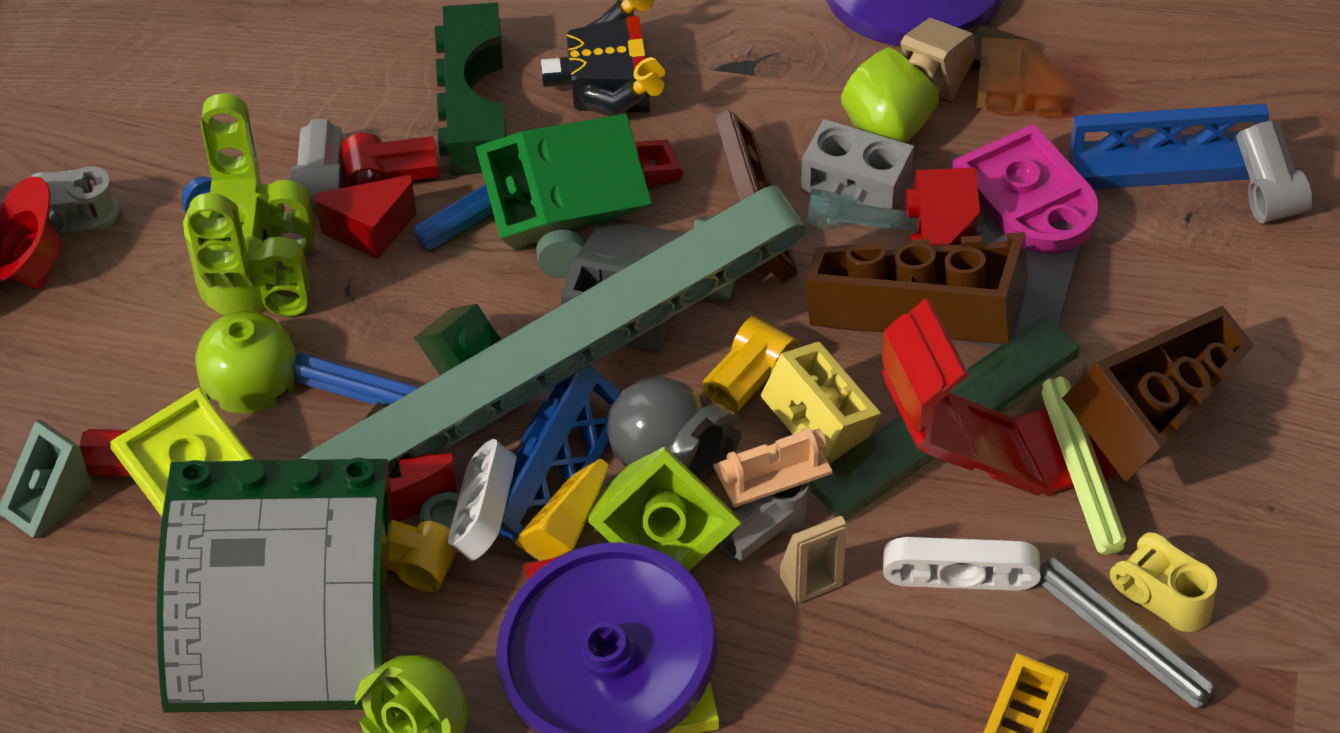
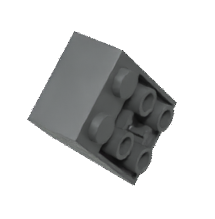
[561,220,685,353]

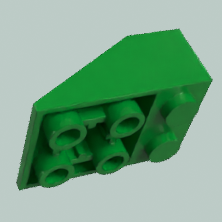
[475,113,653,250]

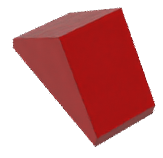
[314,175,417,259]

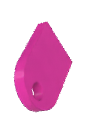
[953,123,1098,254]

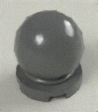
[606,376,742,483]

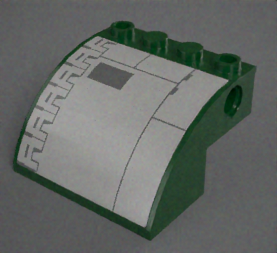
[157,457,393,713]

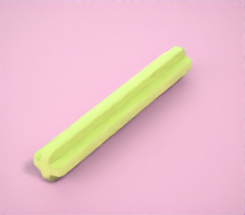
[1041,376,1126,555]

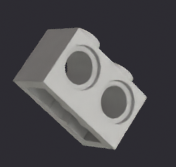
[801,119,914,218]

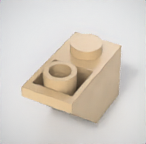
[900,18,977,101]

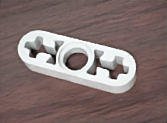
[448,439,516,561]
[883,537,1041,591]

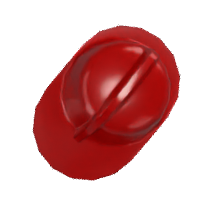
[0,177,62,289]

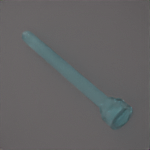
[807,189,984,236]

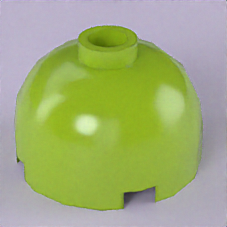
[195,311,296,414]
[355,655,469,733]

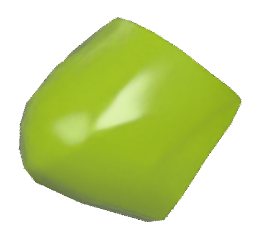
[841,47,939,144]

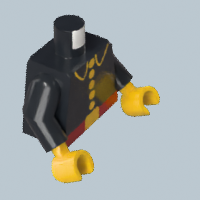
[541,0,665,116]

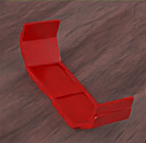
[881,298,1117,496]

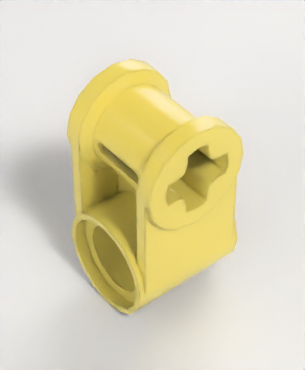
[1110,532,1217,632]

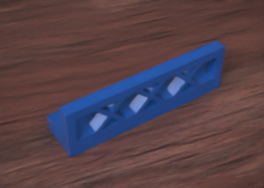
[1069,103,1269,190]
[495,365,622,561]

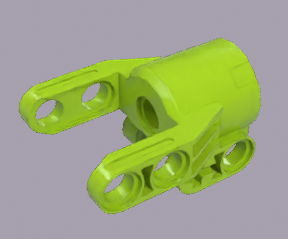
[183,93,315,317]

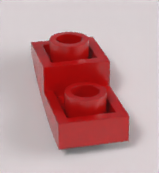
[390,453,457,522]

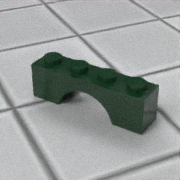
[435,2,506,175]

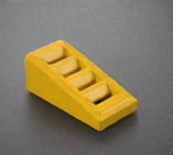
[515,459,609,561]
[984,653,1069,733]

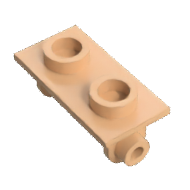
[713,426,832,508]

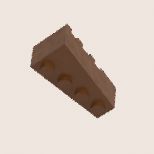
[805,232,1028,344]
[1062,305,1254,482]

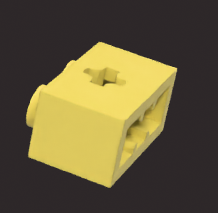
[761,342,881,465]

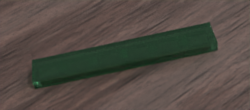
[809,315,1080,521]

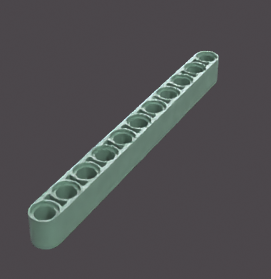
[300,186,807,479]

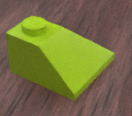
[588,446,741,571]

